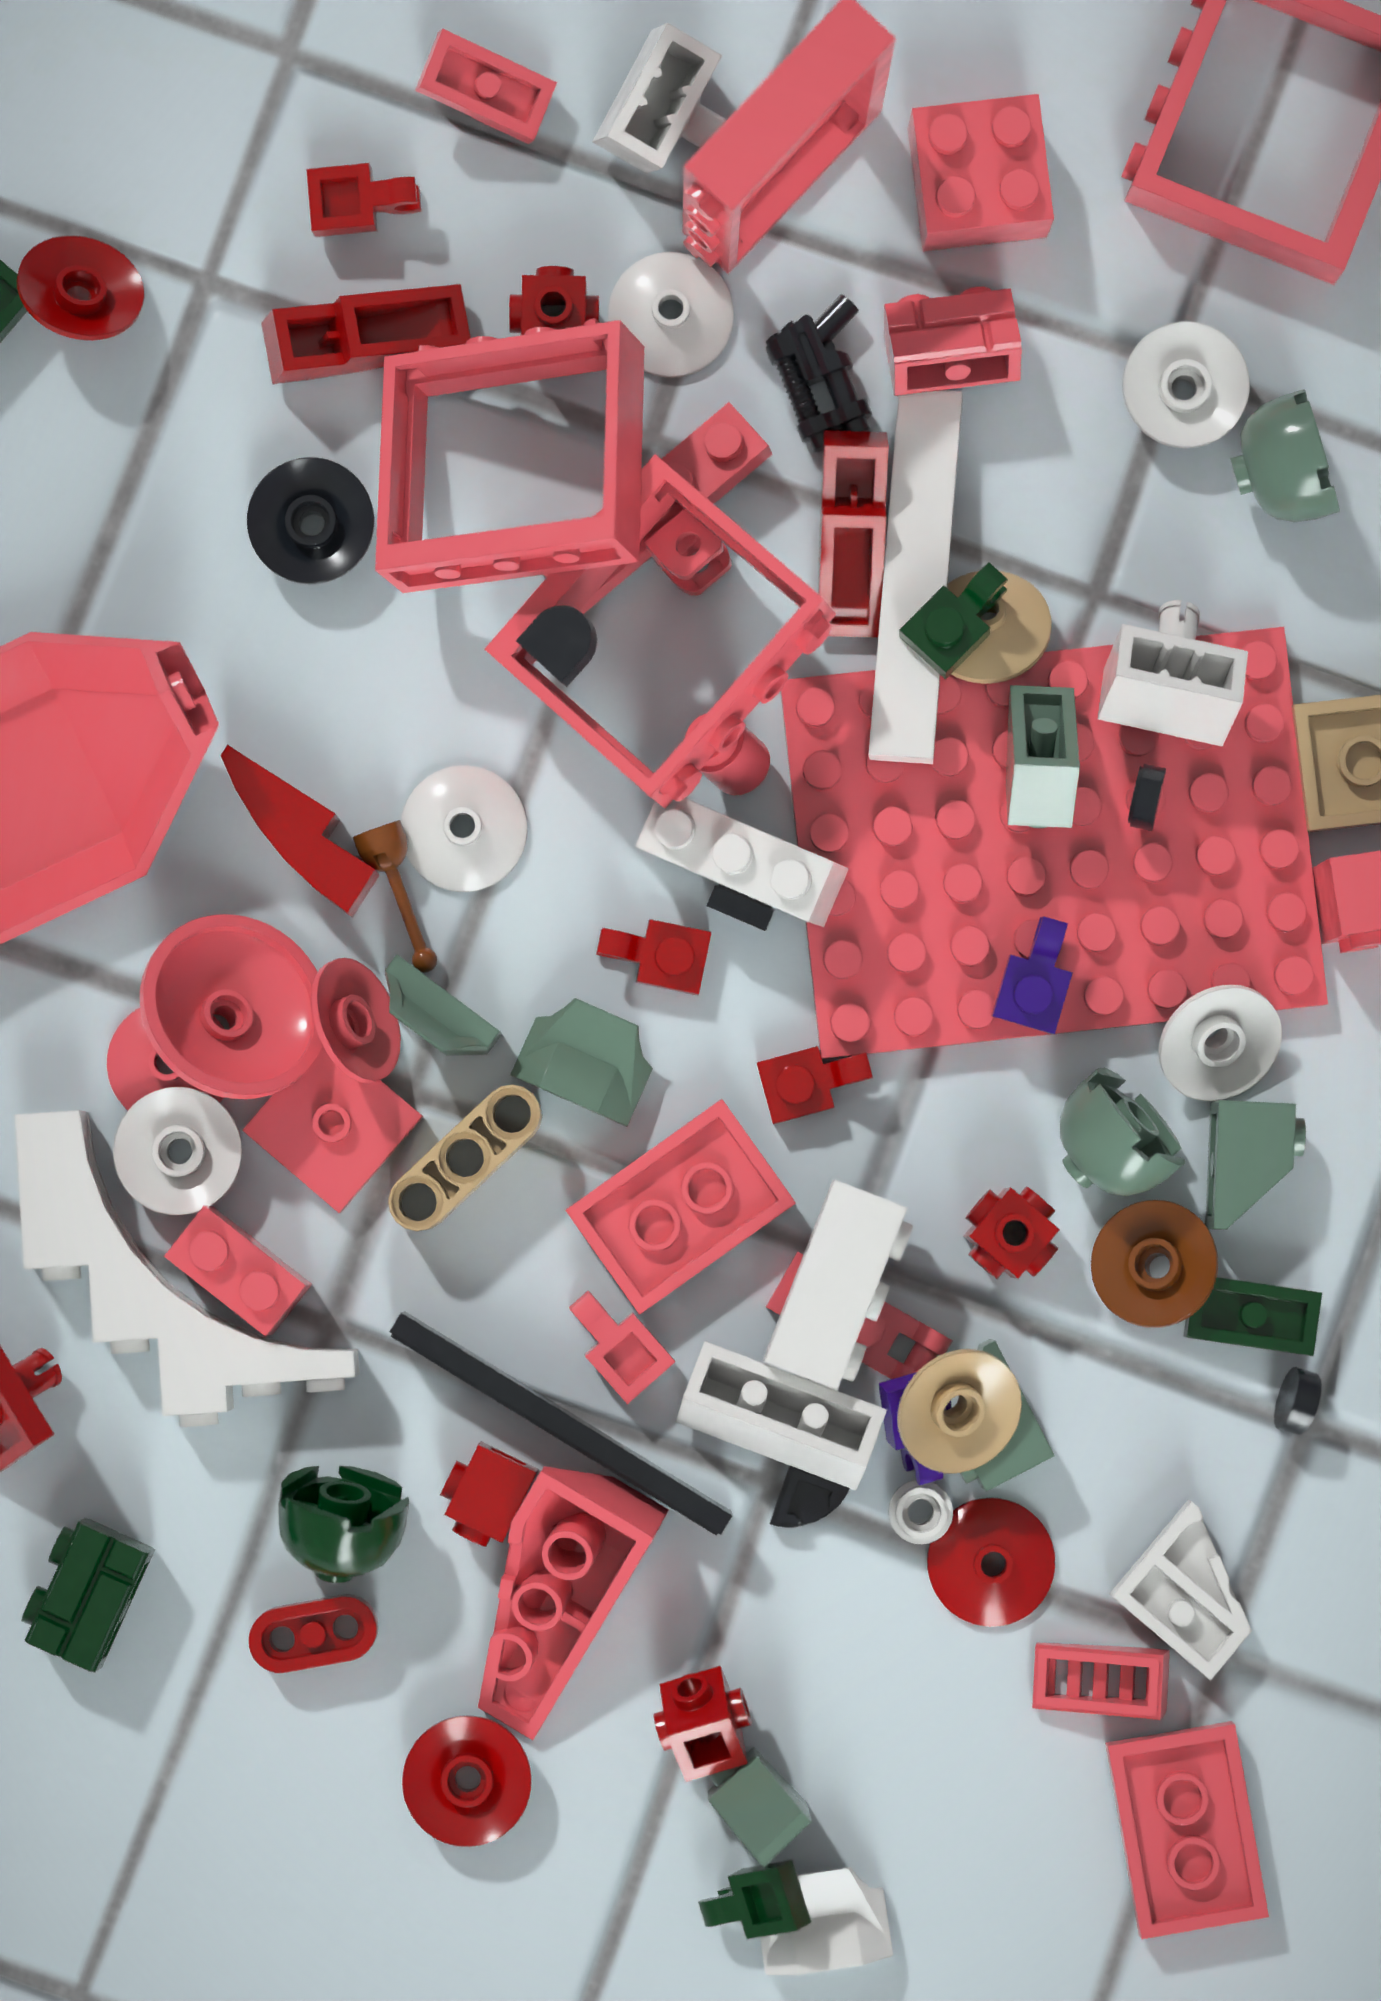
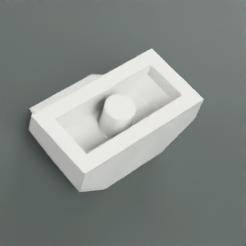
[760,1867,893,1975]

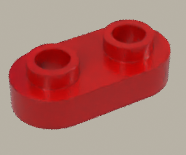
[248,1594,378,1673]

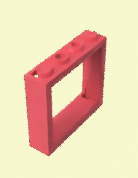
[682,0,896,274]
[1121,0,1381,285]
[375,318,644,593]
[485,454,836,809]

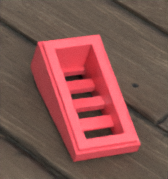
[1032,1642,1170,1720]

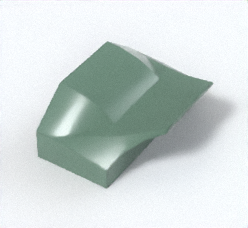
[385,954,502,1056]
[510,998,653,1127]

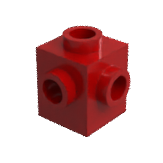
[509,266,599,335]
[963,1186,1060,1279]
[654,1666,752,1782]

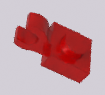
[306,163,421,237]
[596,919,712,996]
[757,1046,873,1124]

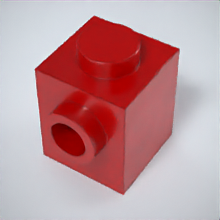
[440,1441,538,1547]

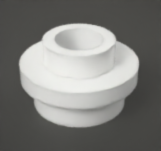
[888,1480,953,1544]

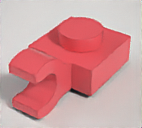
[569,1290,676,1404]

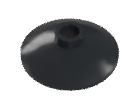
[247,457,374,584]

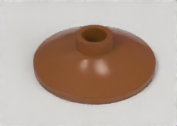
[1091,1200,1218,1328]

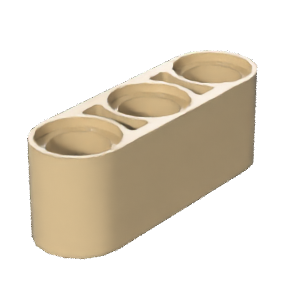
[388,1084,542,1231]

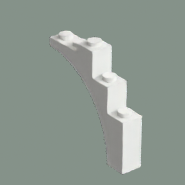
[15,1110,360,1427]

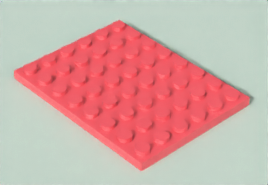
[780,627,1328,1059]

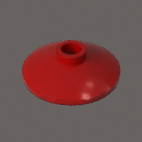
[17,236,144,340]
[927,1498,1055,1627]
[402,1715,532,1847]

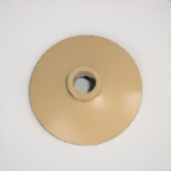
[947,571,1052,684]
[898,1349,1022,1473]

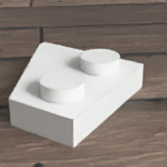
[1109,1500,1252,1681]

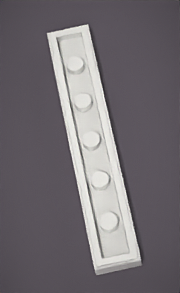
[869,390,963,764]

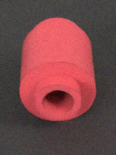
[685,713,770,795]

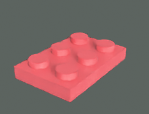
[565,1099,796,1315]
[1105,1721,1269,1939]

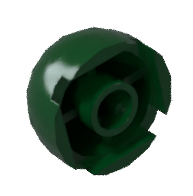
[278,1466,409,1583]

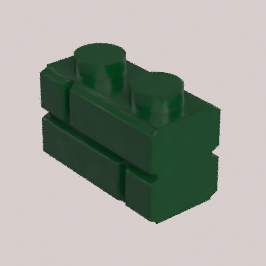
[21,1518,155,1673]

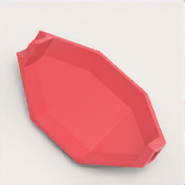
[0,632,219,944]

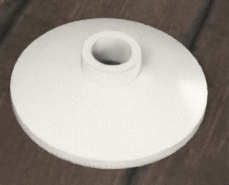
[608,252,734,378]
[1122,321,1250,448]
[401,765,527,892]
[1159,985,1282,1101]
[113,1087,242,1215]

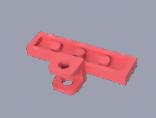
[543,402,773,614]

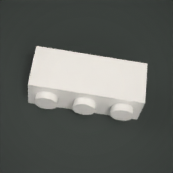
[635,798,849,927]
[762,1179,913,1390]
[676,1341,887,1490]

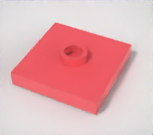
[242,1047,424,1213]

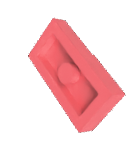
[415,29,557,144]

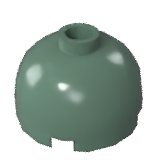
[1230,389,1340,522]
[1060,1067,1185,1196]

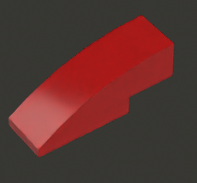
[261,284,471,384]
[818,430,889,638]
[220,745,380,918]

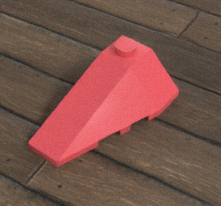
[478,1466,669,1740]

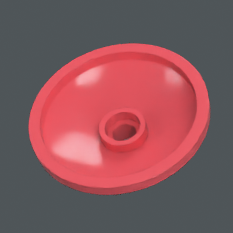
[140,914,323,1099]

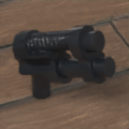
[765,294,872,453]

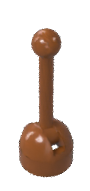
[352,820,437,973]

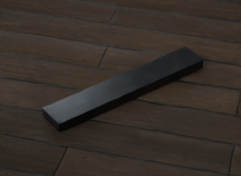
[389,1311,733,1536]

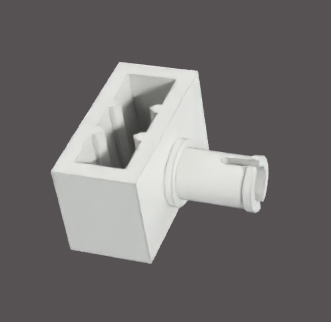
[592,23,727,174]
[1098,600,1248,746]

